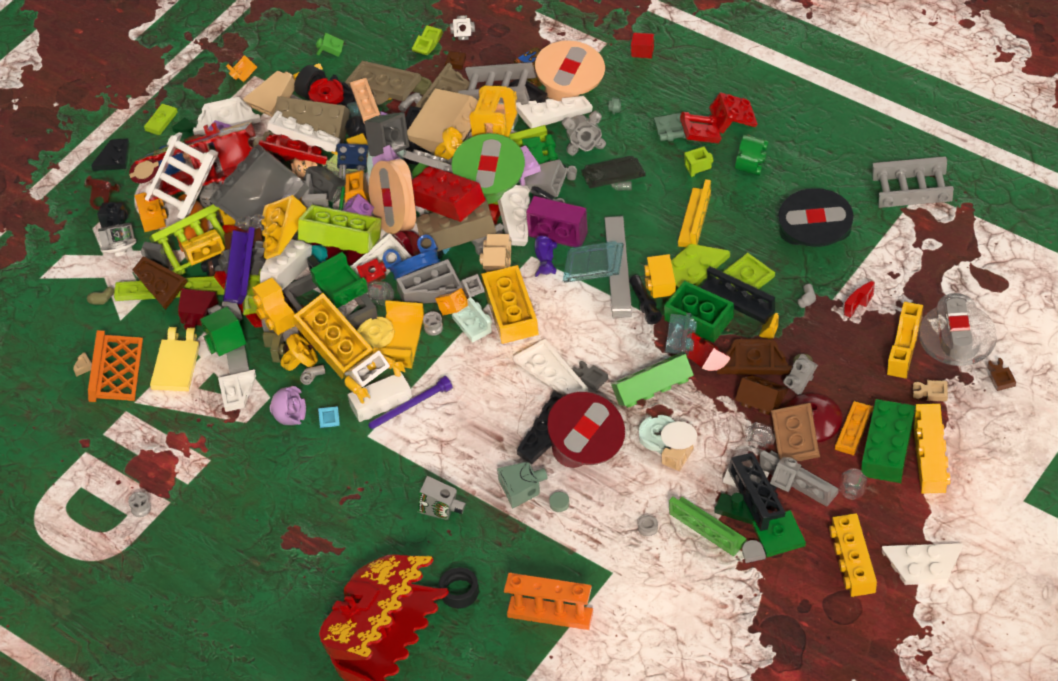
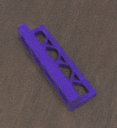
[223,227,255,304]

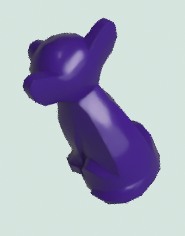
[534,236,557,277]

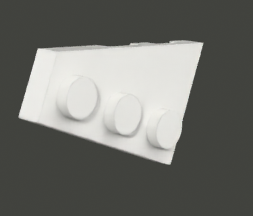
[350,233,412,279]

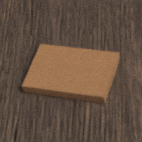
[771,403,820,461]

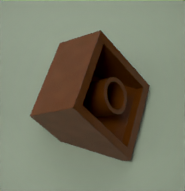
[735,375,789,415]

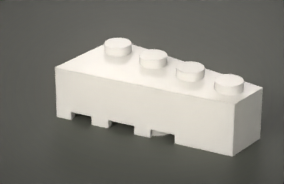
[260,239,312,290]

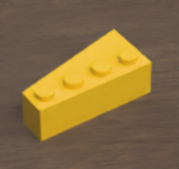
[913,404,950,494]

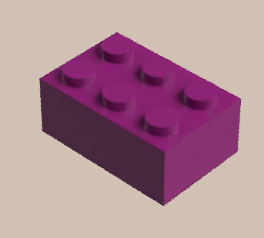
[526,196,588,249]

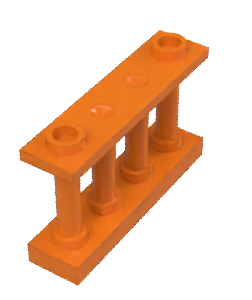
[504,573,594,630]

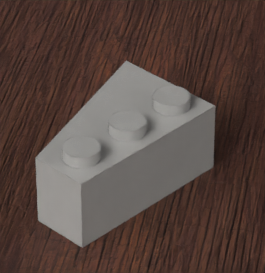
[396,259,463,304]

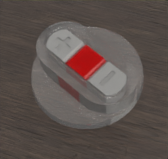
[919,293,997,366]

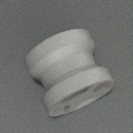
[423,311,443,336]
[128,492,151,517]

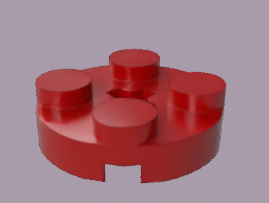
[308,78,344,105]

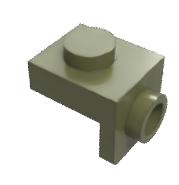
[263,332,286,363]

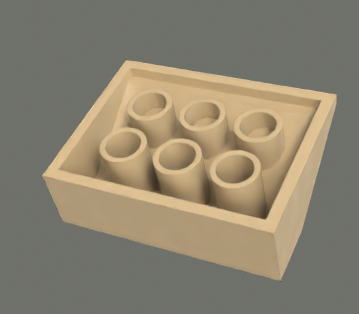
[407,88,478,155]

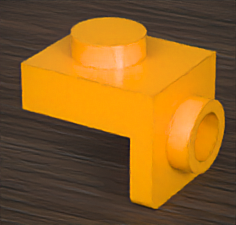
[226,55,257,82]
[435,288,468,315]

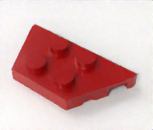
[259,134,327,165]

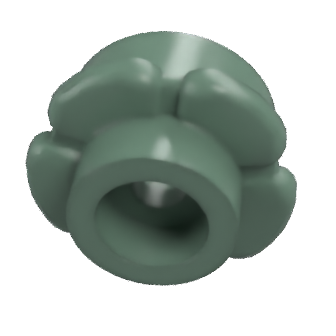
[609,97,621,115]

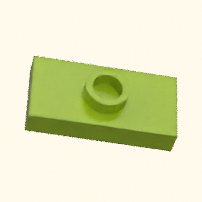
[144,104,178,136]

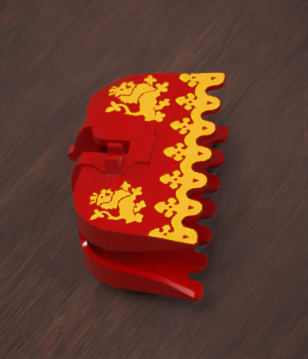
[319,555,449,681]

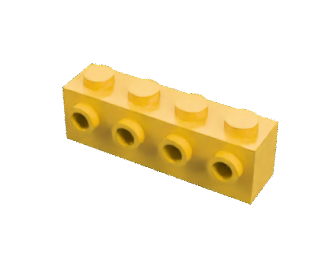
[829,513,877,597]

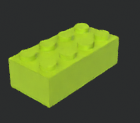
[298,205,381,254]

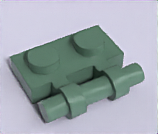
[654,113,692,142]

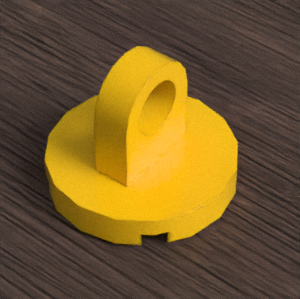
[435,127,463,160]
[281,334,318,371]

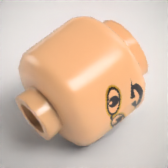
[291,158,317,180]

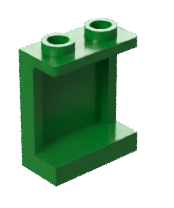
[310,252,368,308]

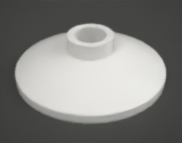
[100,239,137,256]

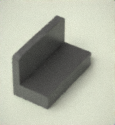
[303,166,346,200]

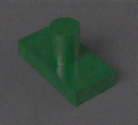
[715,493,755,525]

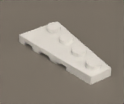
[516,96,593,128]
[267,111,341,152]
[498,185,530,246]

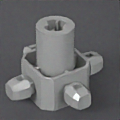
[562,110,606,156]

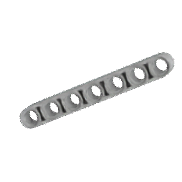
[605,216,632,319]

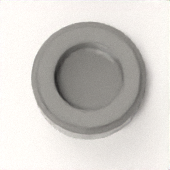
[638,515,658,536]

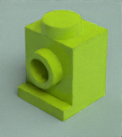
[684,146,713,177]

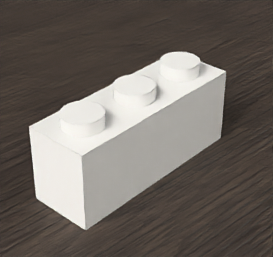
[348,372,412,422]

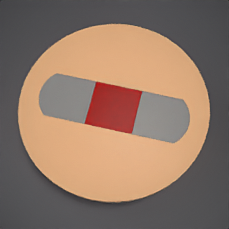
[535,41,605,101]
[369,159,416,234]

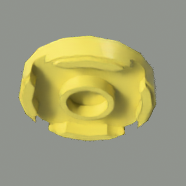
[357,317,395,349]

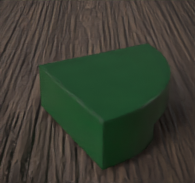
[172,117,197,133]

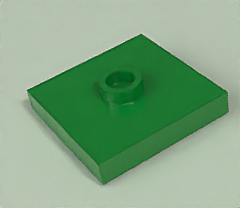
[752,510,806,558]

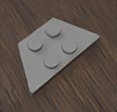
[403,149,453,173]

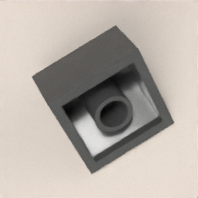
[364,112,409,156]

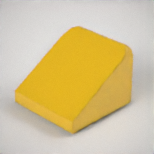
[759,313,779,339]

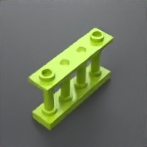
[149,204,226,275]

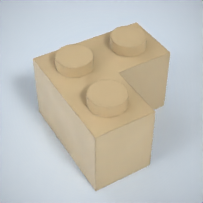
[480,234,512,272]

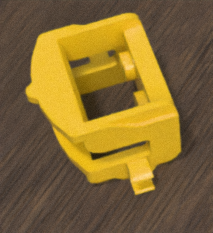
[469,86,517,138]

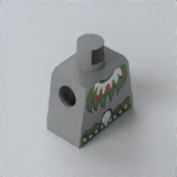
[418,476,466,520]

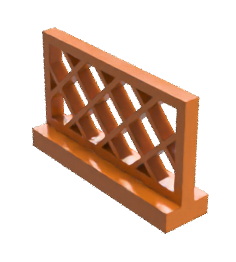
[88,330,143,402]

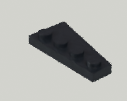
[517,391,562,464]

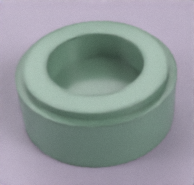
[549,492,570,512]

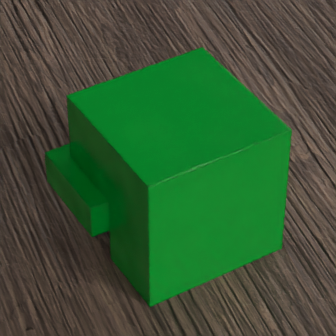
[200,307,246,357]

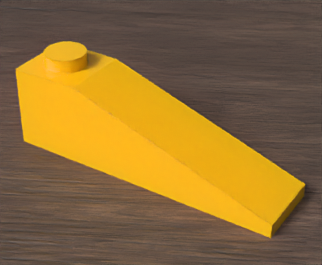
[261,195,307,259]

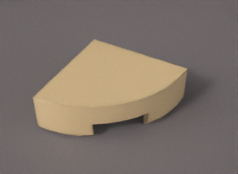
[74,352,92,377]

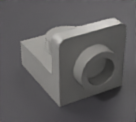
[770,457,801,492]

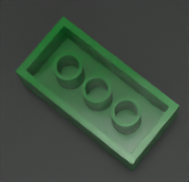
[861,399,916,483]

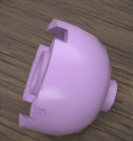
[270,386,306,425]

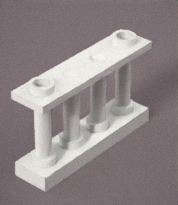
[145,132,218,219]

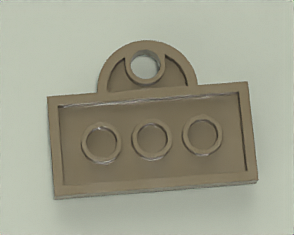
[345,60,421,105]

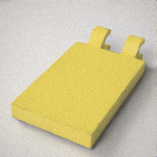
[150,327,200,391]

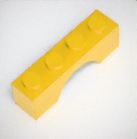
[887,302,923,379]

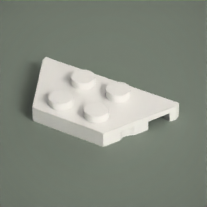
[193,97,261,135]
[882,543,963,585]

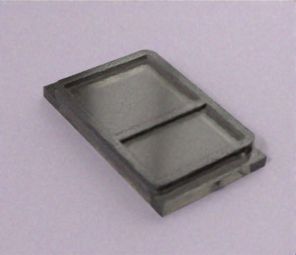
[581,156,646,189]

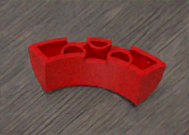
[666,323,730,371]

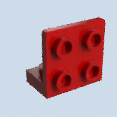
[709,92,758,133]

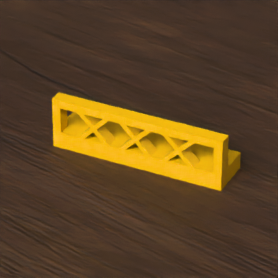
[678,179,711,247]

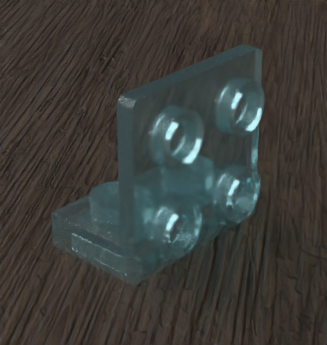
[665,313,697,356]

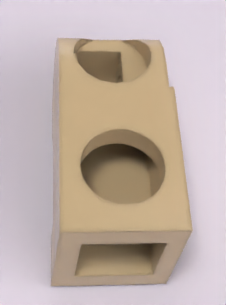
[662,445,694,471]

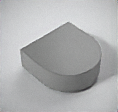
[742,540,766,563]

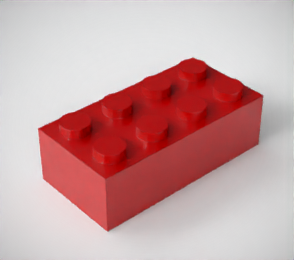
[412,166,486,222]

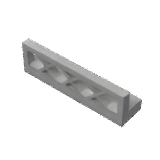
[760,450,839,507]

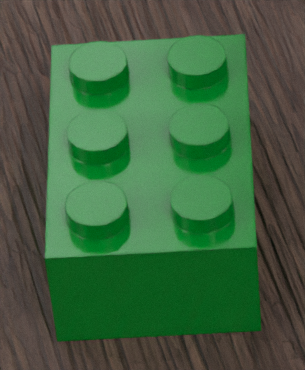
[664,281,734,343]

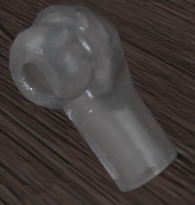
[608,173,632,190]

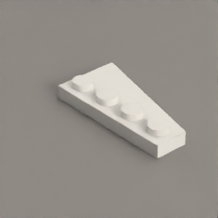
[513,339,588,396]

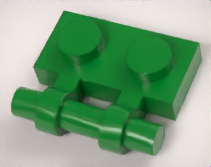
[522,134,558,164]

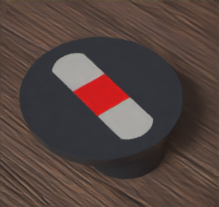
[778,188,854,247]

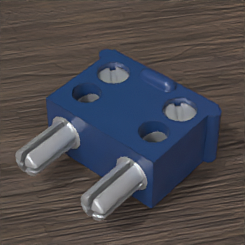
[336,143,369,178]

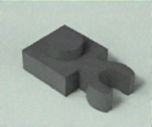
[250,241,265,275]
[573,361,609,391]

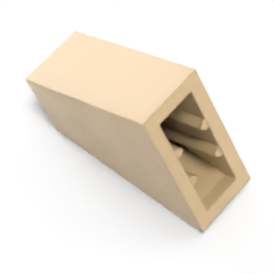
[243,71,295,117]

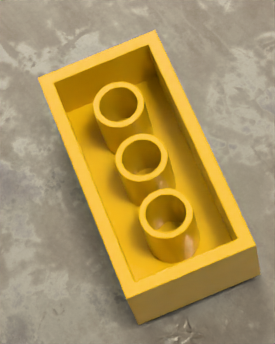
[481,265,539,344]
[293,293,373,379]

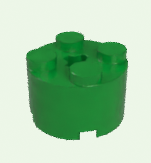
[735,135,769,176]

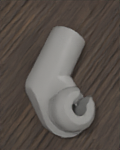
[398,92,422,112]
[798,284,816,308]
[300,365,325,385]

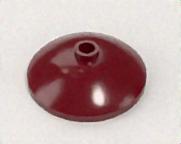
[785,393,842,443]

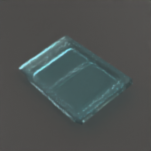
[563,241,624,283]

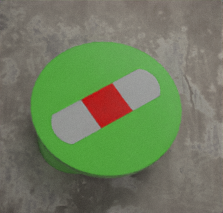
[452,133,525,204]

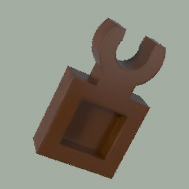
[988,358,1016,391]

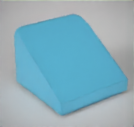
[318,406,340,428]

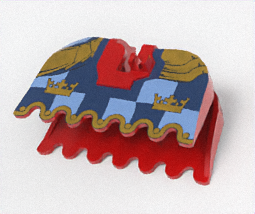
[135,122,256,201]

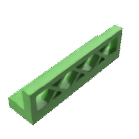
[669,497,746,557]

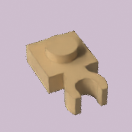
[913,380,948,401]

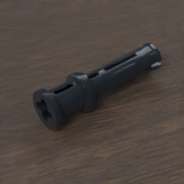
[629,275,662,324]

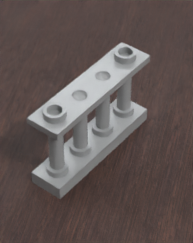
[458,62,536,104]
[872,157,954,208]

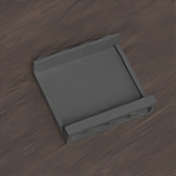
[210,144,309,239]

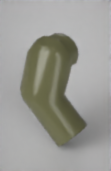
[87,287,114,305]

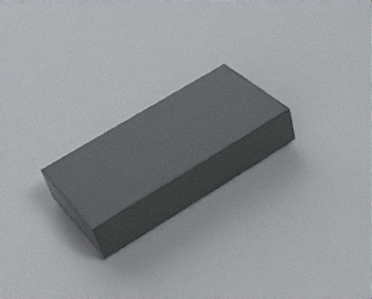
[142,242,170,269]

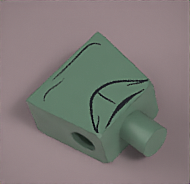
[497,462,548,509]

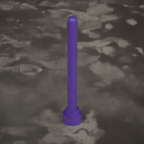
[368,375,453,429]

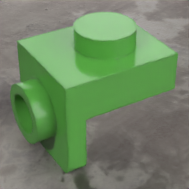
[315,33,344,57]

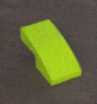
[412,26,443,55]

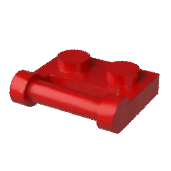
[680,112,722,144]

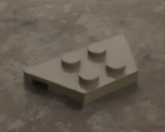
[415,63,470,108]

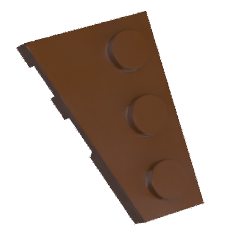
[132,256,187,310]

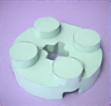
[639,415,675,453]

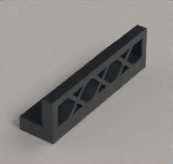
[701,266,775,324]
[728,452,786,531]

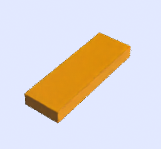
[835,401,873,455]

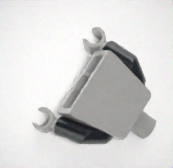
[524,160,577,203]

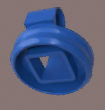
[383,235,440,280]

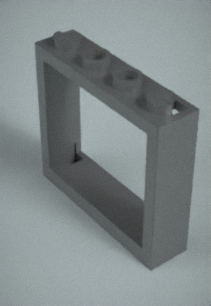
[282,274,378,330]

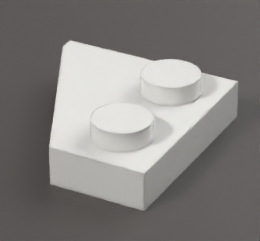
[218,370,256,412]

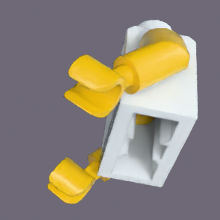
[344,351,406,404]

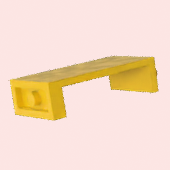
[372,301,424,368]

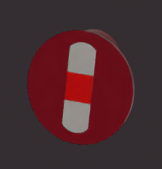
[547,392,625,468]

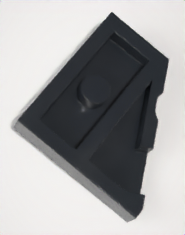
[91,138,129,171]

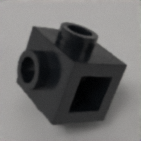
[97,202,128,228]

